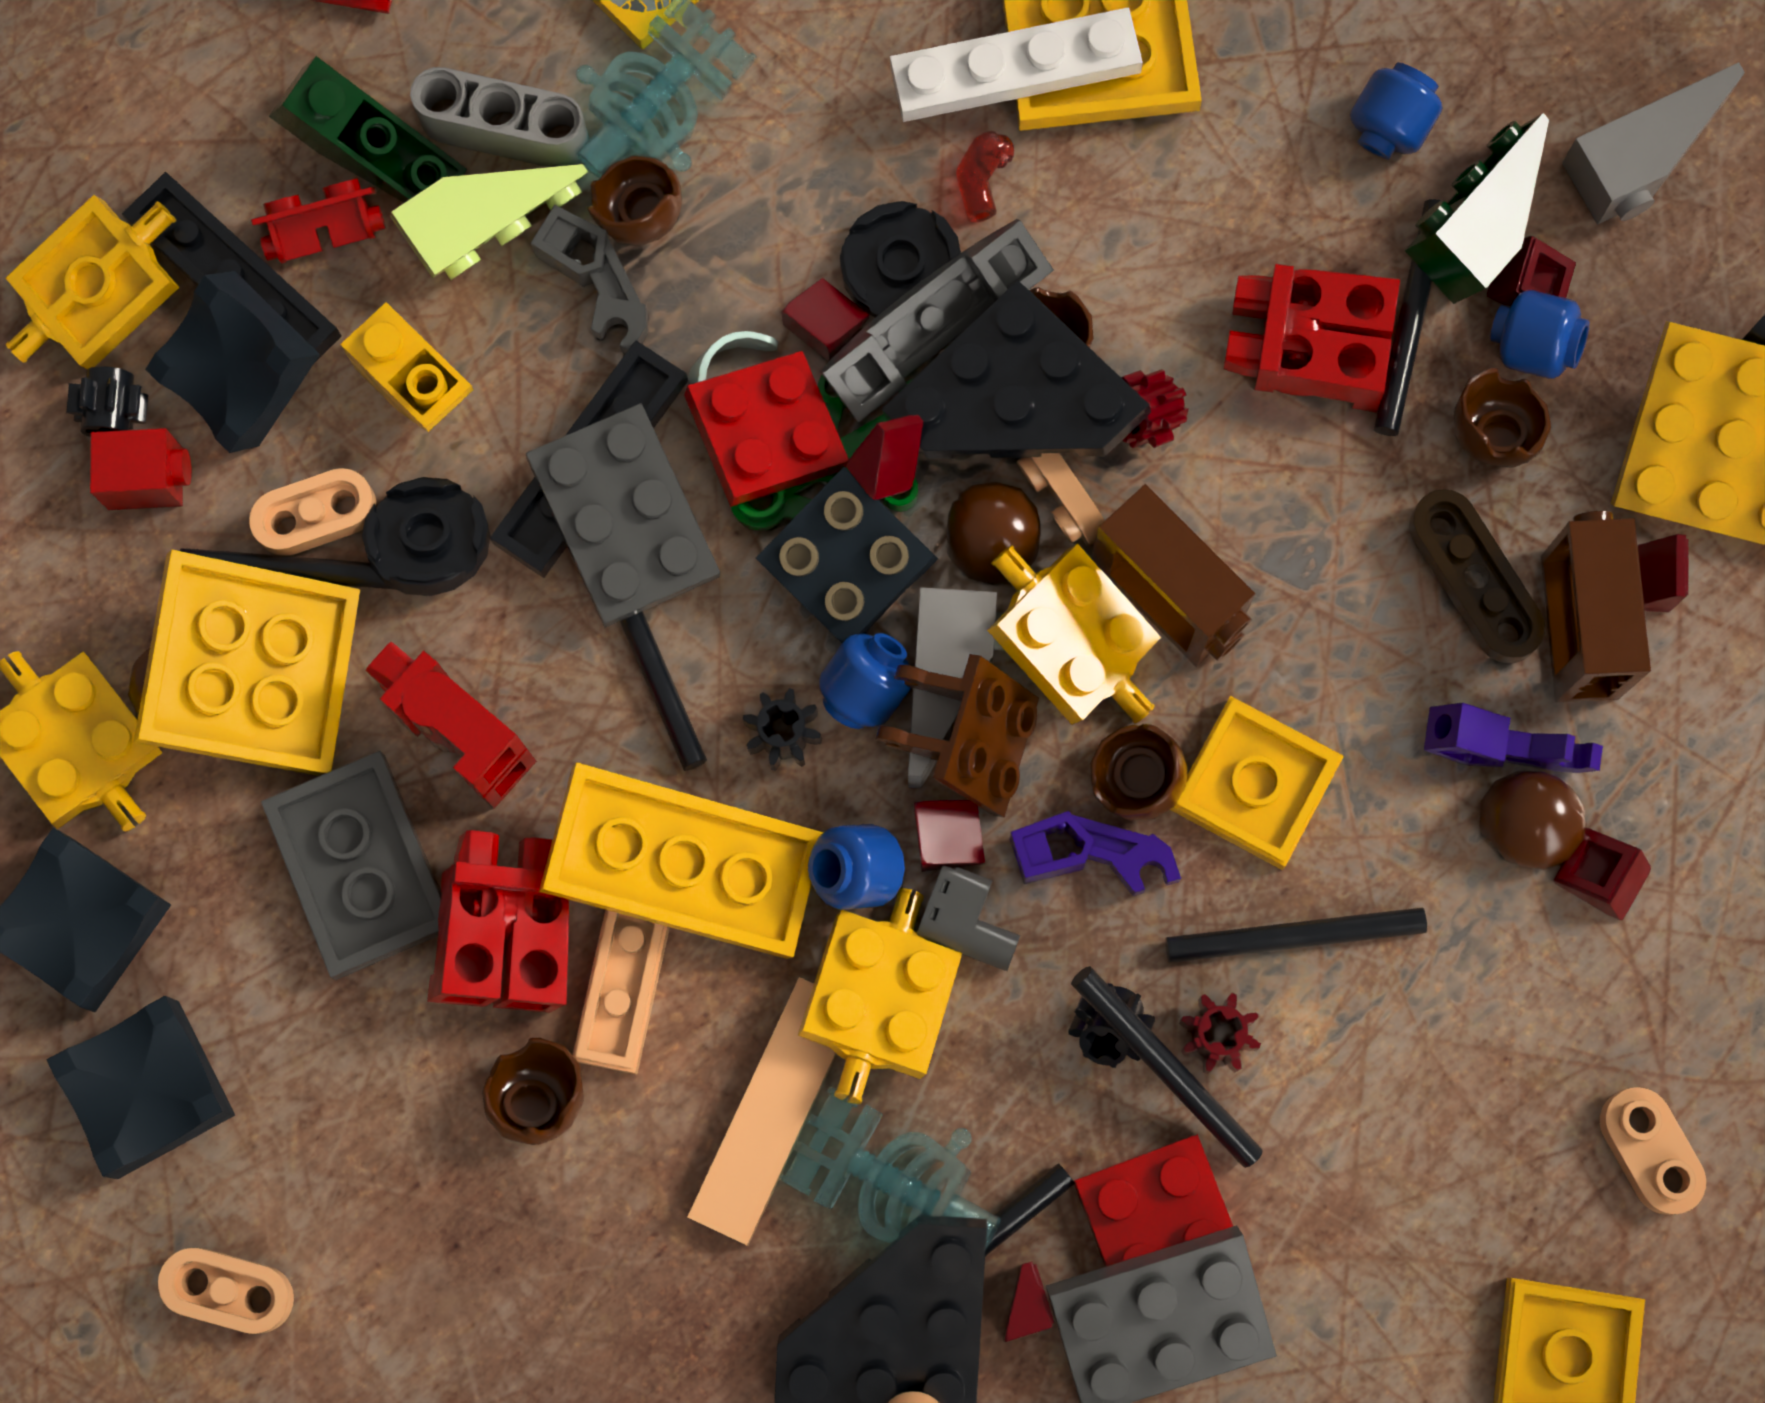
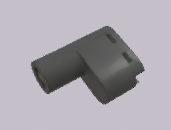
[917,865,1021,971]

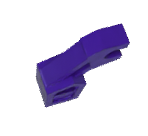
[1424,703,1603,773]
[1009,811,1181,896]

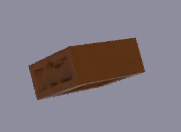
[1091,484,1256,667]
[1541,511,1651,703]

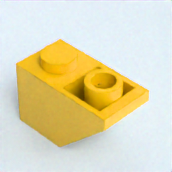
[340,302,474,432]

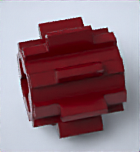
[1121,369,1189,448]
[1179,993,1261,1074]

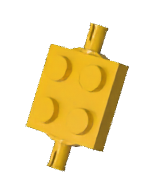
[5,195,180,369]
[987,544,1161,725]
[0,651,162,832]
[798,888,962,1104]

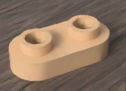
[1016,453,1105,547]
[249,468,377,556]
[1600,1087,1706,1215]
[158,1248,294,1334]

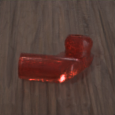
[956,131,1015,222]

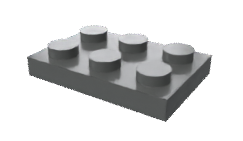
[526,403,721,628]
[261,751,442,980]
[1046,1225,1277,1403]

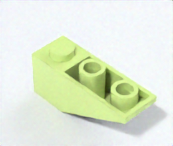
[390,164,588,280]

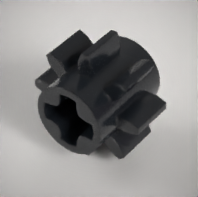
[66,366,148,437]
[743,688,822,771]
[1068,983,1155,1068]

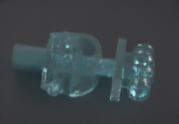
[576,0,757,178]
[779,1086,1001,1249]

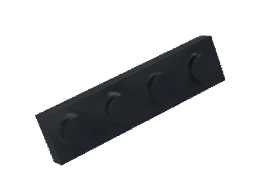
[122,172,342,362]
[490,340,688,578]

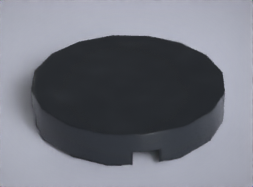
[840,201,961,318]
[362,477,491,596]

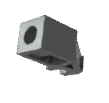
[531,205,648,354]

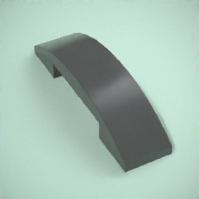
[820,219,1054,423]

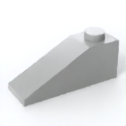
[1562,62,1745,225]
[908,587,1005,788]

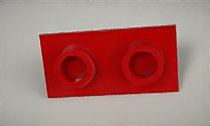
[251,178,386,264]

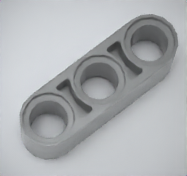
[410,67,590,167]

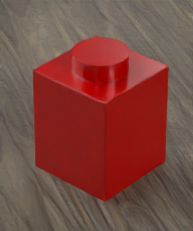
[90,428,192,510]

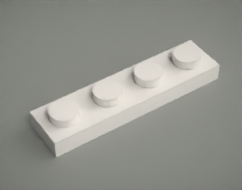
[890,7,1143,122]

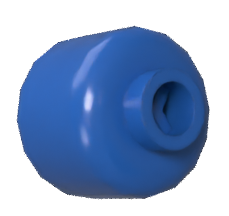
[1350,62,1443,160]
[1490,290,1590,379]
[819,633,911,729]
[808,824,905,910]

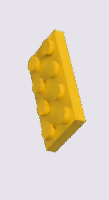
[539,762,824,959]

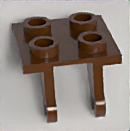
[875,654,1039,818]

